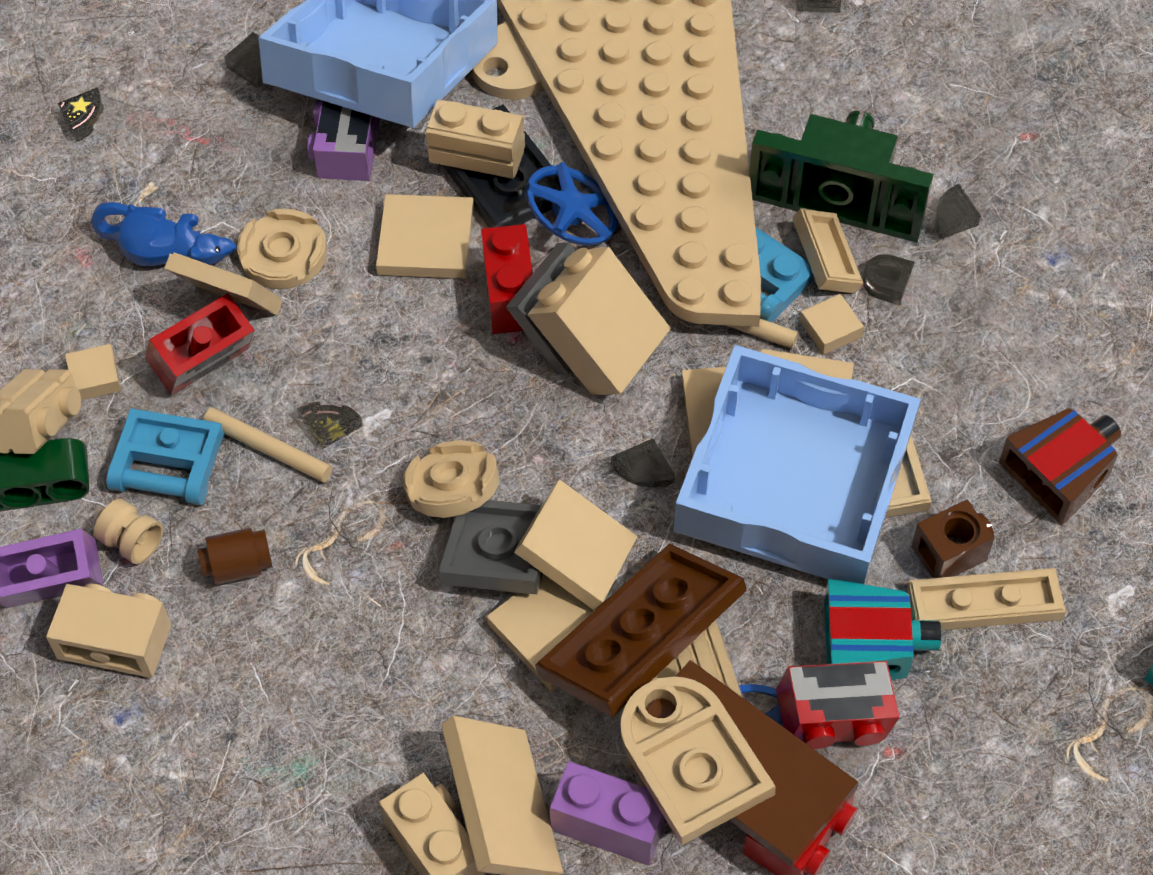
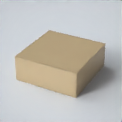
[800,294,864,355]
[65,344,122,400]

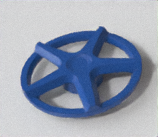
[526,162,618,246]

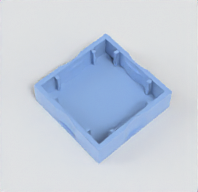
[258,0,498,128]
[673,345,921,584]

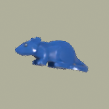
[91,202,237,266]

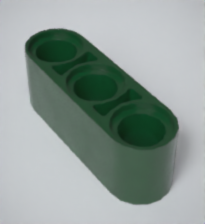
[0,438,89,512]

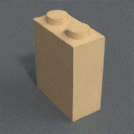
[527,247,671,395]

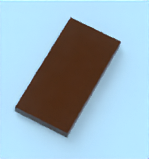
[535,543,747,717]
[646,660,858,868]

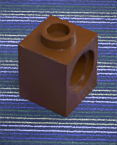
[911,499,995,578]

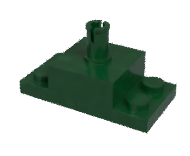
[749,111,934,243]

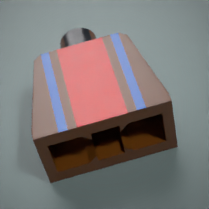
[999,409,1121,526]

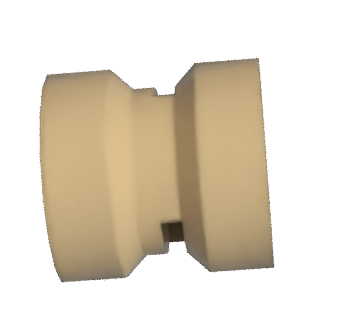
[93,498,164,565]

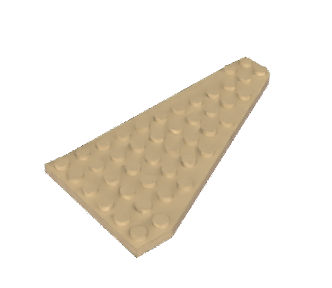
[497,0,761,327]

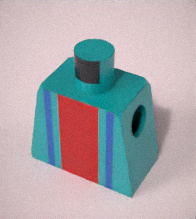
[824,579,941,680]

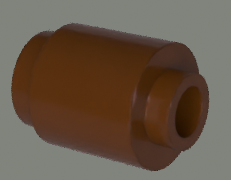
[197,527,273,585]

